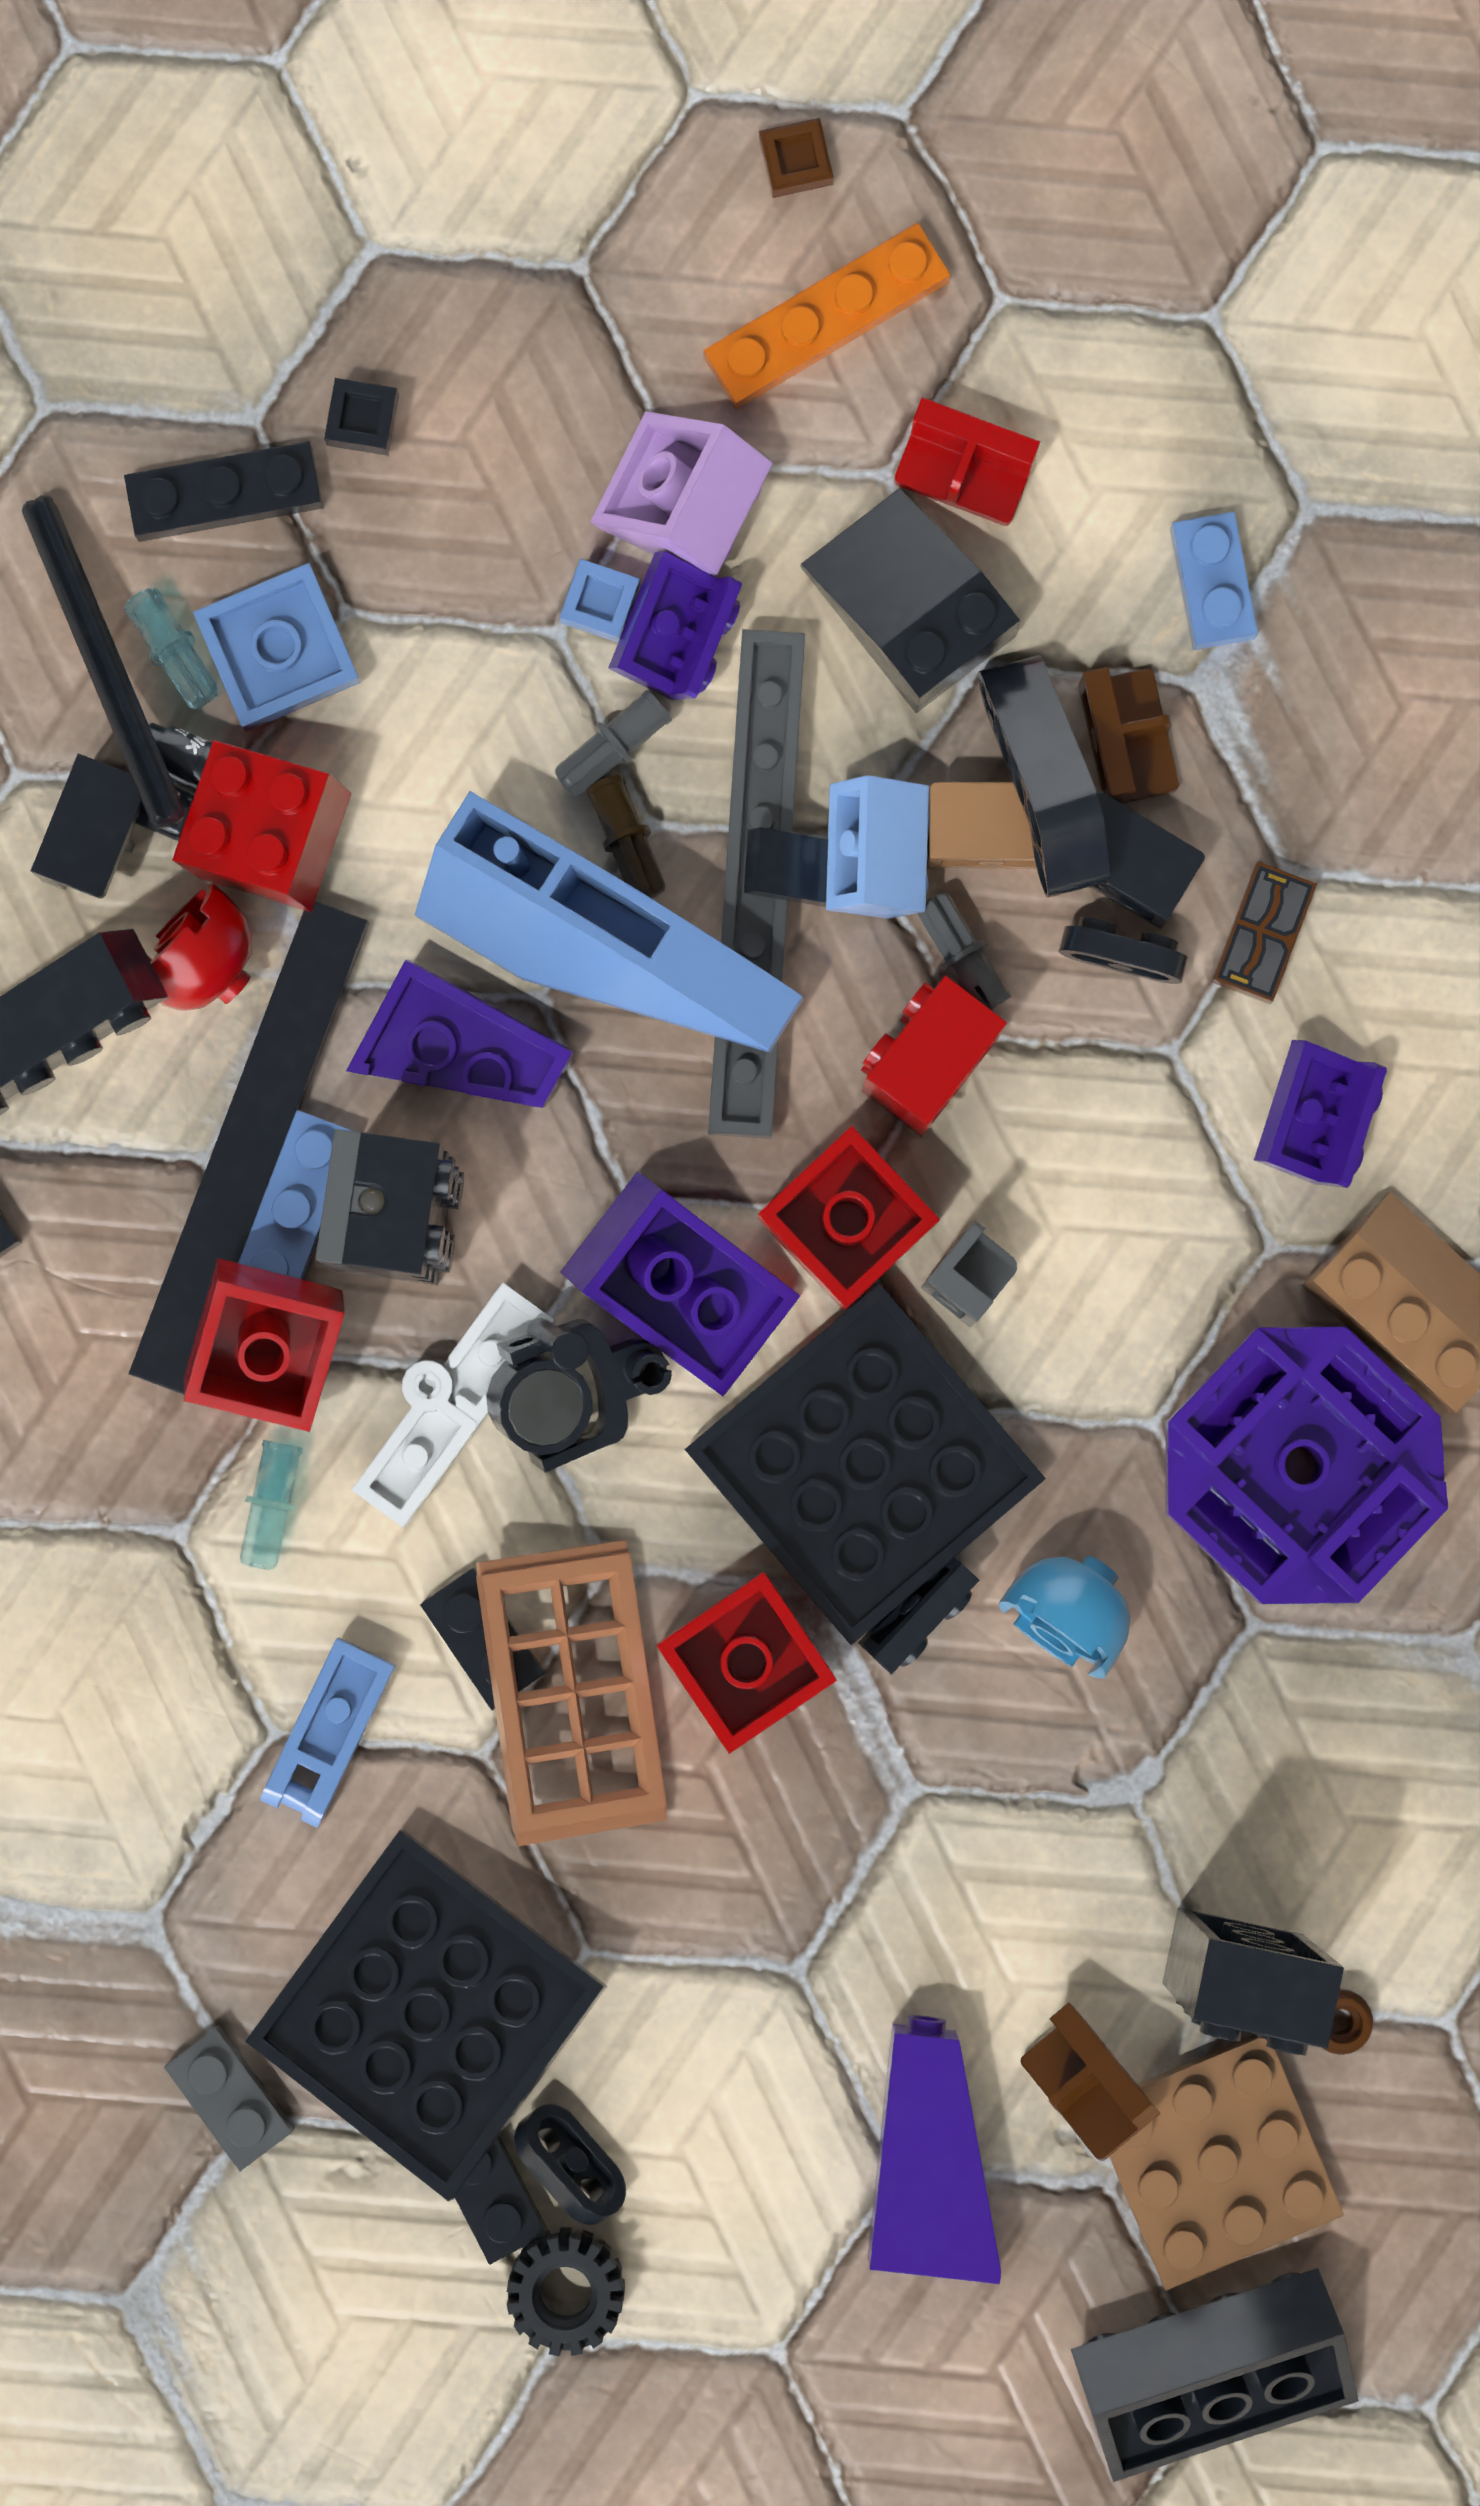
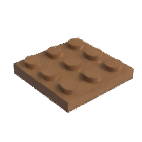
[1109,2034,1345,2291]

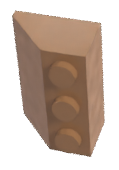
[1302,1191,1480,1415]

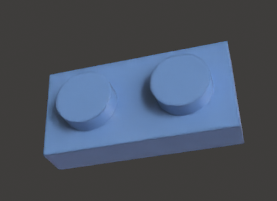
[1170,511,1258,651]

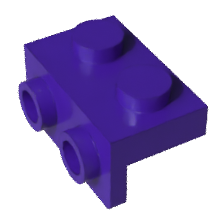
[608,551,742,700]
[1254,1040,1387,1188]

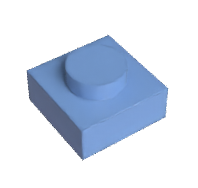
[559,559,640,643]

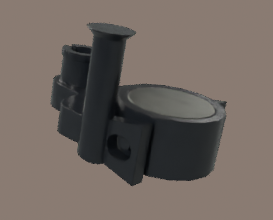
[486,1318,672,1473]

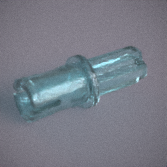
[123,588,218,709]
[240,1440,303,1570]

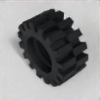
[506,2227,625,2356]

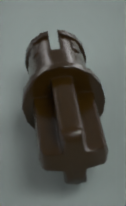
[586,775,666,899]

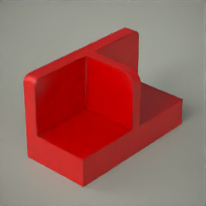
[894,397,1041,526]

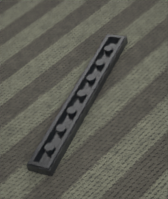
[128,901,370,1395]

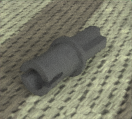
[555,690,672,797]
[918,893,1012,1010]

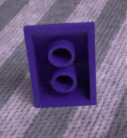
[560,1171,800,1397]

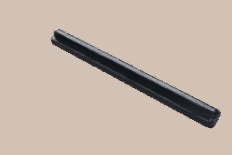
[22,495,185,829]

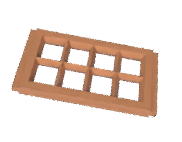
[476,1540,667,1846]

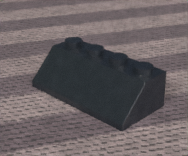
[1071,2268,1359,2482]

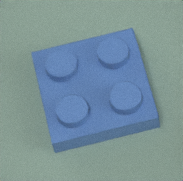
[193,563,361,732]

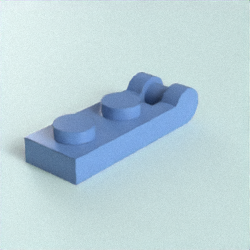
[260,1637,396,1828]

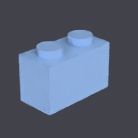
[826,775,930,919]

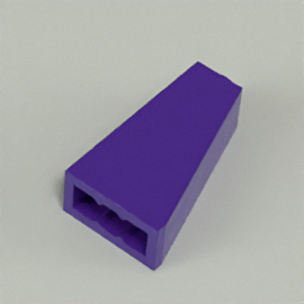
[868,2015,1001,2284]

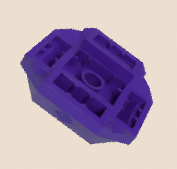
[1165,1327,1448,1604]

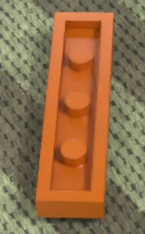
[703,223,950,410]

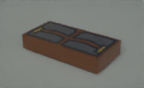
[1211,862,1317,1004]

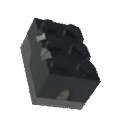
[315,1129,464,1286]

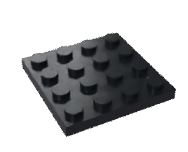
[684,1283,1046,1645]
[245,1830,608,2202]

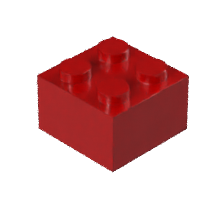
[172,740,352,912]
[860,975,1007,1138]
[757,1126,941,1312]
[183,1258,345,1432]
[656,1570,837,1754]

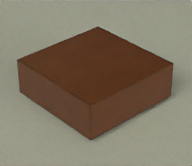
[759,118,834,198]

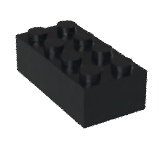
[1163,1908,1344,2056]

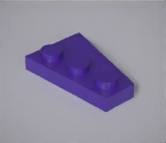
[346,960,575,1108]

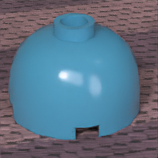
[999,1556,1131,1679]

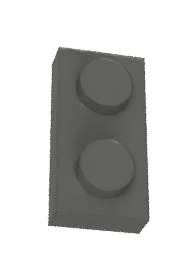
[164,2025,295,2172]

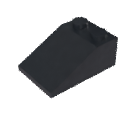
[800,488,1020,713]

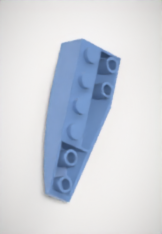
[415,791,804,1053]

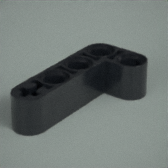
[978,655,1111,898]

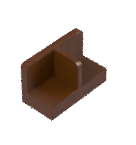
[1078,667,1179,804]
[1020,2002,1161,2161]

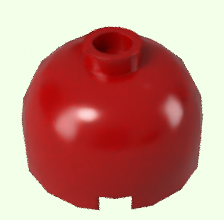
[147,883,252,1011]

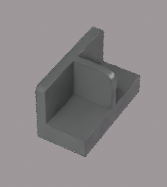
[921,1220,1017,1327]

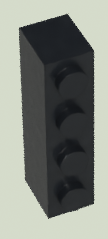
[0,929,169,1115]

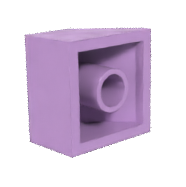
[590,411,773,575]

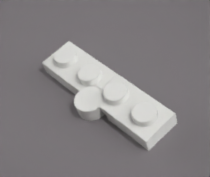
[352,1283,555,1528]

